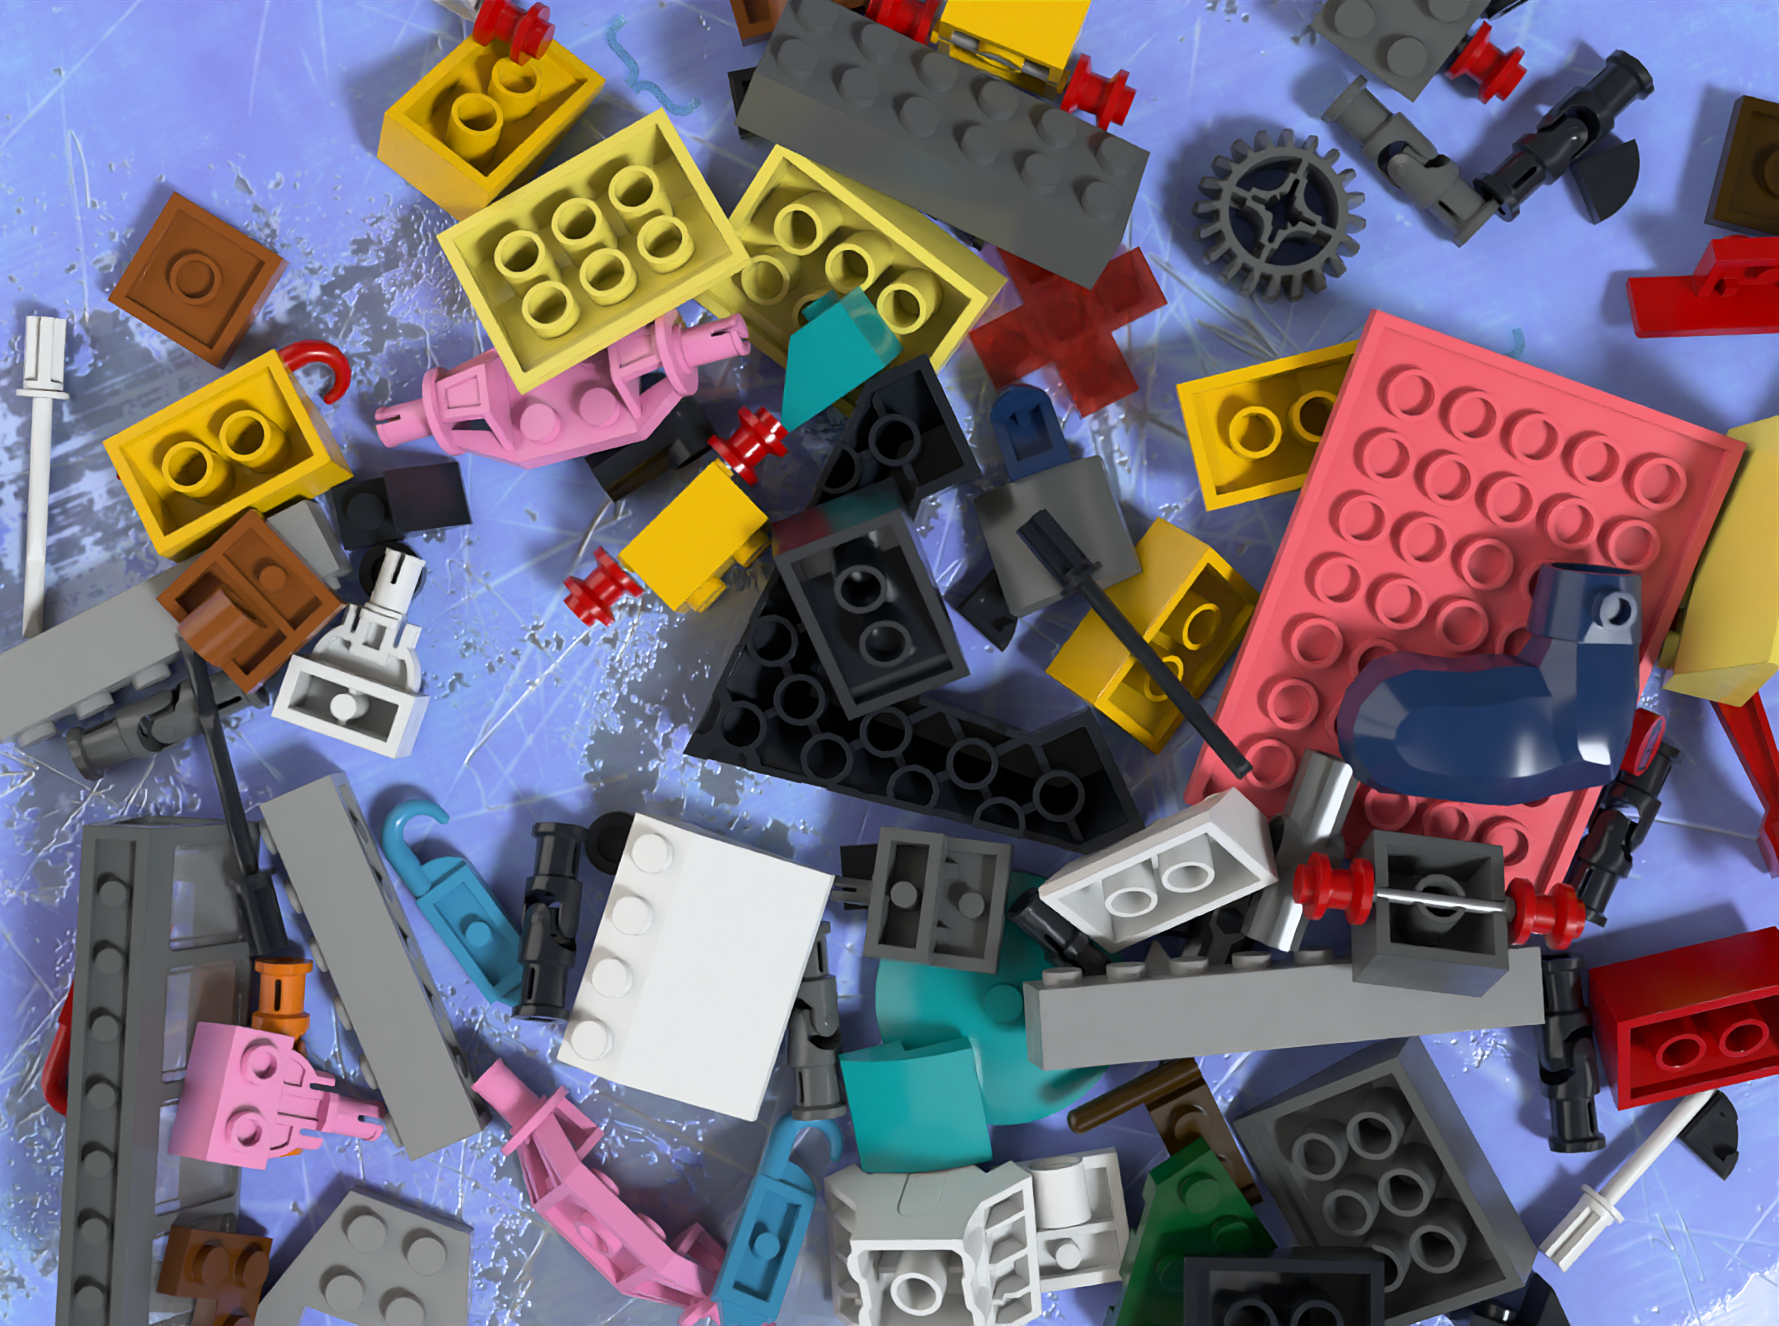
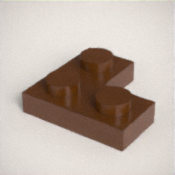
[156,1225,273,1326]

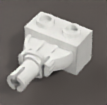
[271,547,431,759]

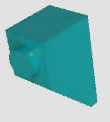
[780,286,904,433]

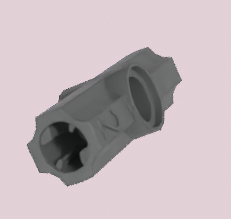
[1241,748,1359,952]

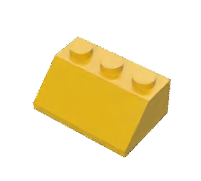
[102,349,354,563]
[1045,516,1261,756]

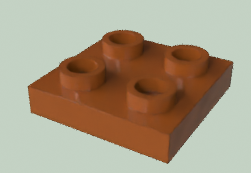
[156,508,348,694]

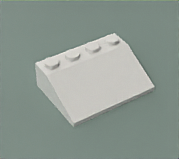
[556,812,835,1122]

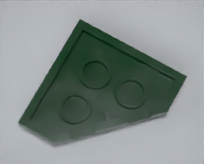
[1103,1136,1279,1326]

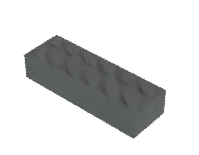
[734,0,1150,290]

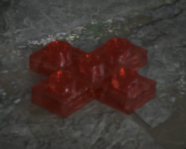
[967,246,1168,421]

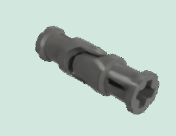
[1321,74,1501,248]
[66,670,270,782]
[784,921,847,1121]

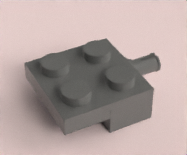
[831,826,1015,975]

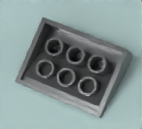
[1232,1036,1538,1326]

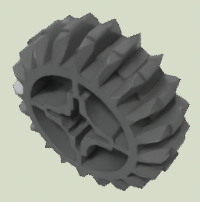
[1191,129,1366,304]

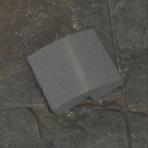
[972,455,1143,618]

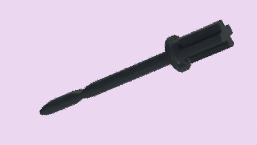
[1016,509,1253,780]
[179,636,289,956]

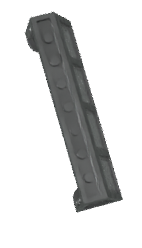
[55,814,261,1326]

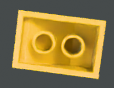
[377,33,606,222]
[1175,339,1359,512]

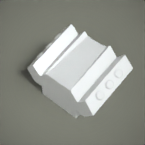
[824,1161,1042,1326]

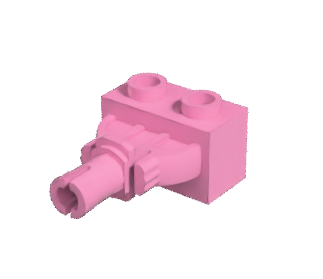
[167,1022,386,1170]

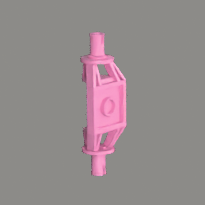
[375,308,751,470]
[470,1057,776,1326]

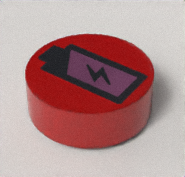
[1619,707,1666,776]

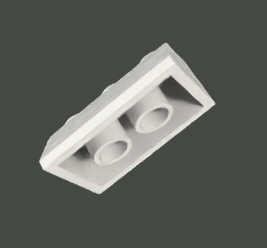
[1039,787,1279,954]

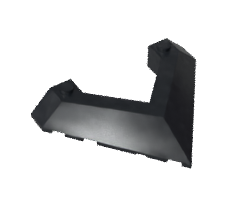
[683,353,1146,855]

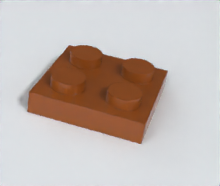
[108,191,290,371]

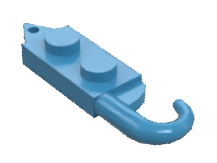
[381,799,523,1007]
[709,1110,844,1326]

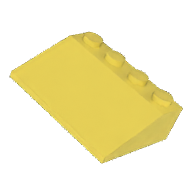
[436,107,753,395]
[693,144,1008,418]
[1656,415,1779,707]

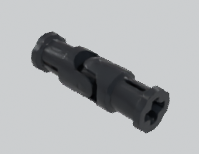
[1472,49,1655,222]
[1566,741,1685,928]
[511,822,589,1023]
[1534,952,1606,1153]

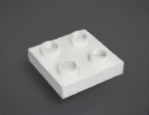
[989,1147,1130,1293]

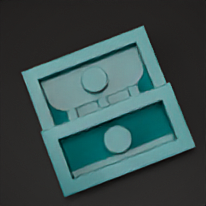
[838,1036,993,1173]

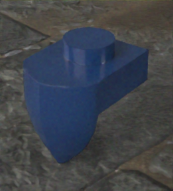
[989,383,1072,482]

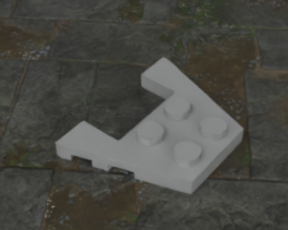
[254,1185,474,1326]

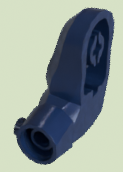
[1337,562,1642,806]

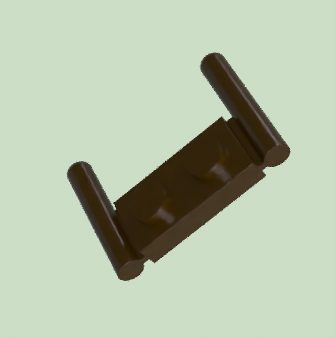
[1067,1057,1263,1207]

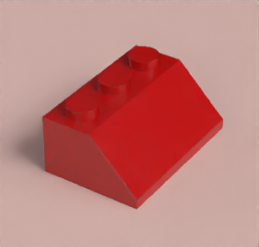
[1588,926,1779,1111]

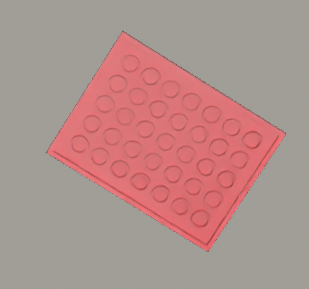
[1183,308,1747,895]

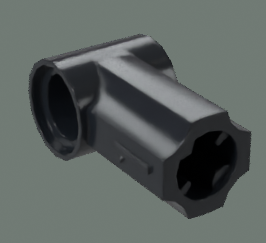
[584,395,720,504]

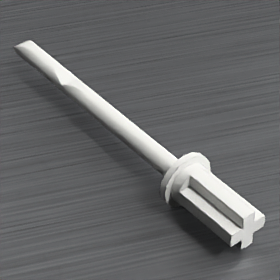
[16,316,70,639]
[1538,1088,1719,1273]

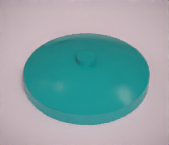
[875,869,1123,1125]

